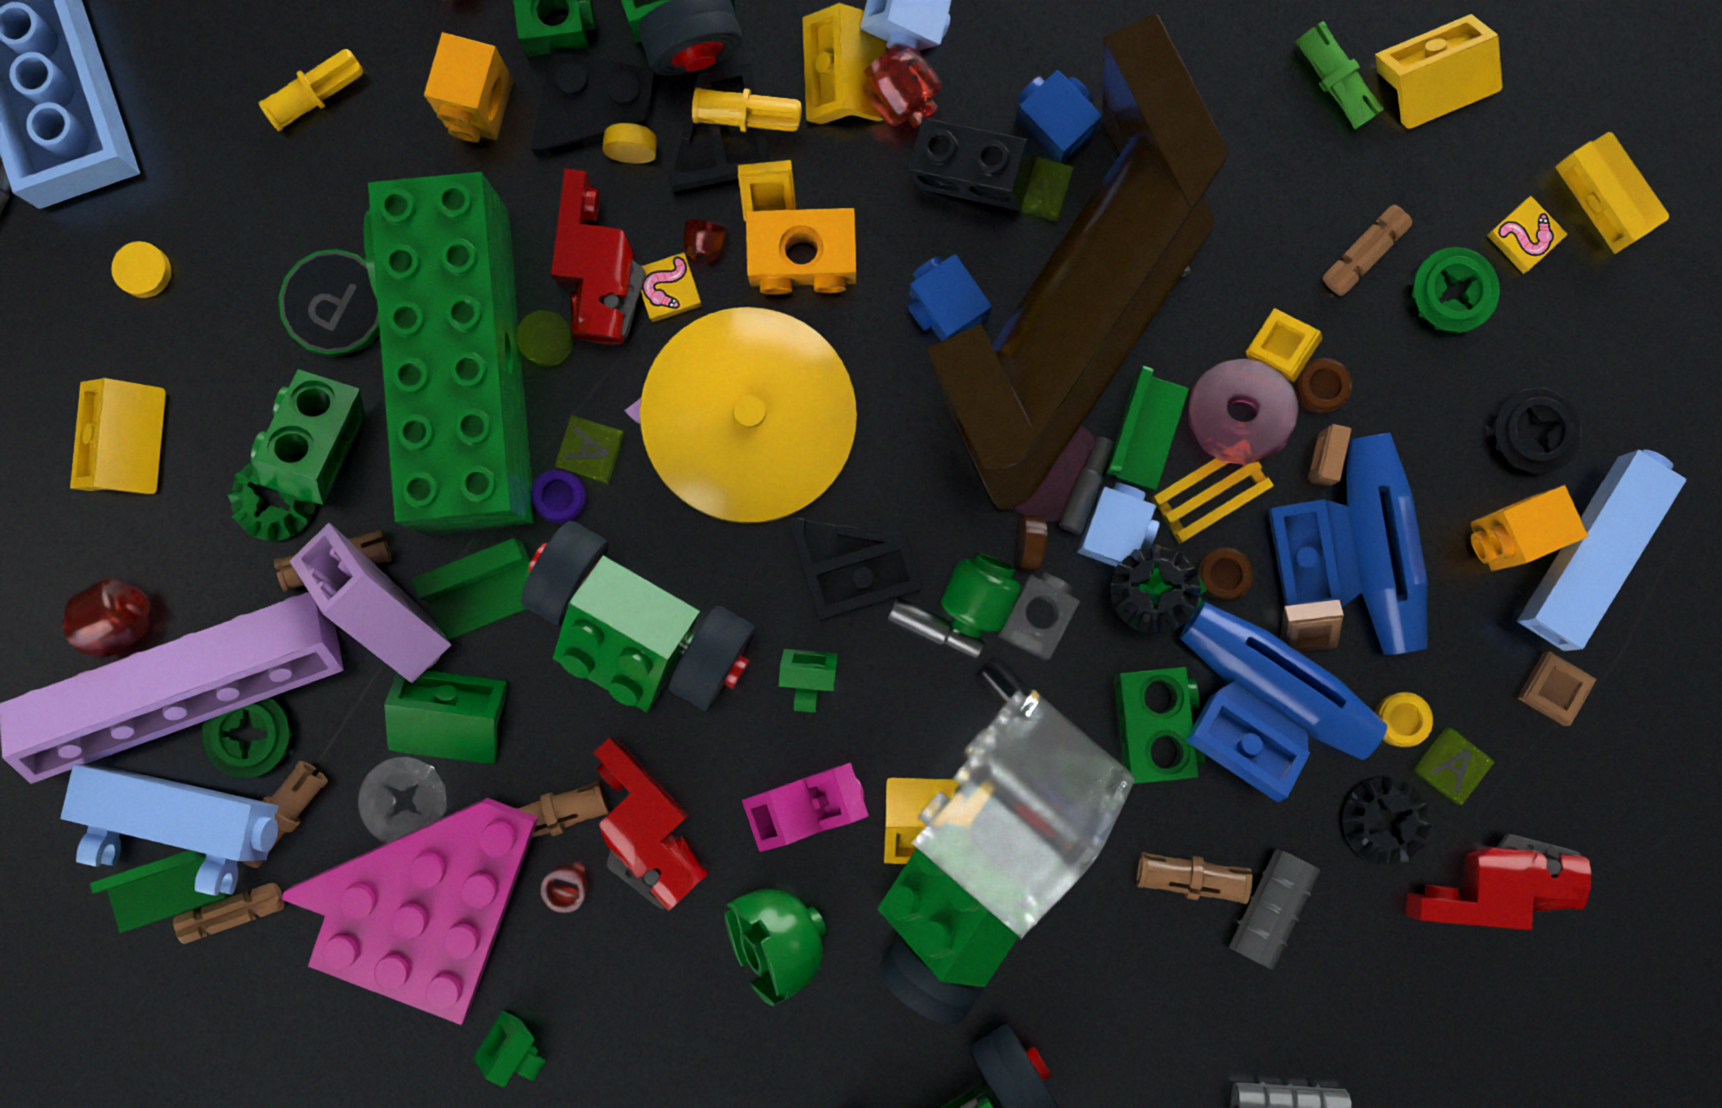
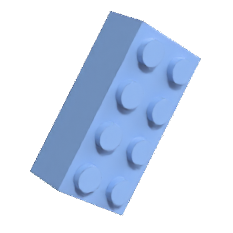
[0,0,140,209]

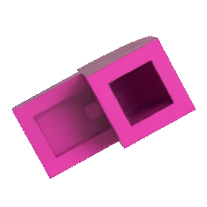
[742,763,869,852]

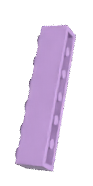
[0,592,344,784]

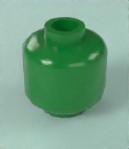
[941,553,1021,638]

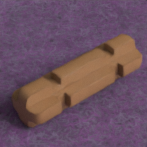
[1323,205,1412,296]
[173,882,285,944]

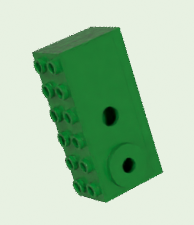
[364,172,536,536]

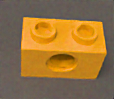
[424,32,514,143]
[746,208,856,295]
[1470,485,1589,571]

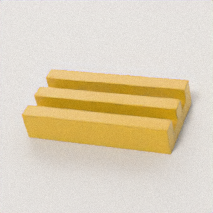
[1151,440,1274,544]

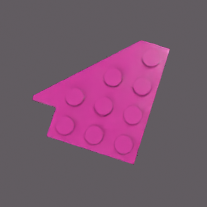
[282,798,539,1025]

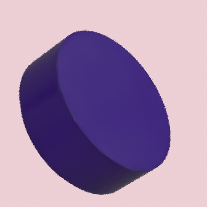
[531,469,587,524]

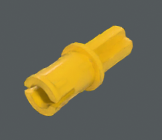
[258,49,363,132]
[692,87,802,133]

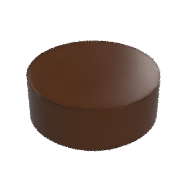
[1294,358,1352,414]
[1015,515,1047,571]
[1196,548,1253,603]

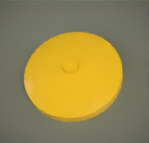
[640,307,857,524]

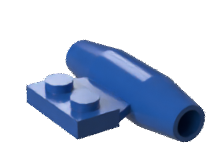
[1268,433,1428,655]
[1179,602,1387,802]

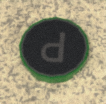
[278,249,380,358]

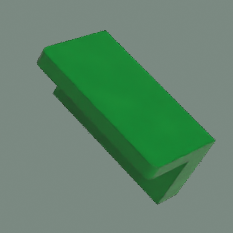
[1103,365,1189,493]
[411,538,531,641]
[384,670,507,764]
[89,850,232,933]

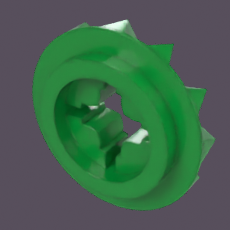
[1411,247,1500,334]
[227,457,317,541]
[202,697,293,778]

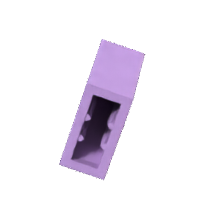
[289,523,451,683]

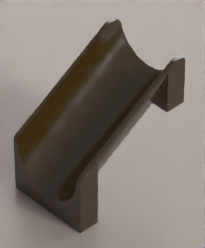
[927,12,1227,509]

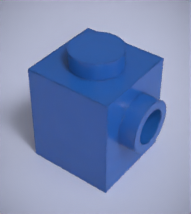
[1015,70,1103,166]
[907,254,992,342]

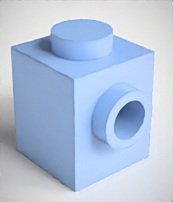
[860,0,951,55]
[1076,483,1159,567]

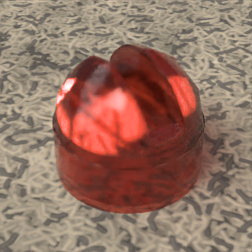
[683,219,728,262]
[541,865,588,913]

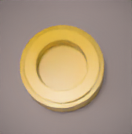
[602,123,657,164]
[111,241,171,298]
[1375,692,1433,747]

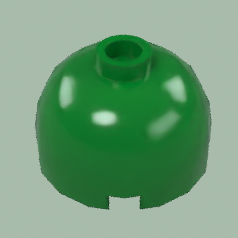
[725,889,827,1006]

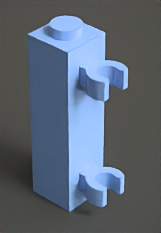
[1517,449,1687,651]
[60,764,279,896]

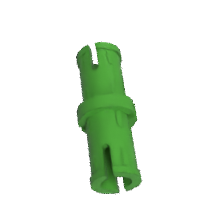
[1295,21,1384,129]

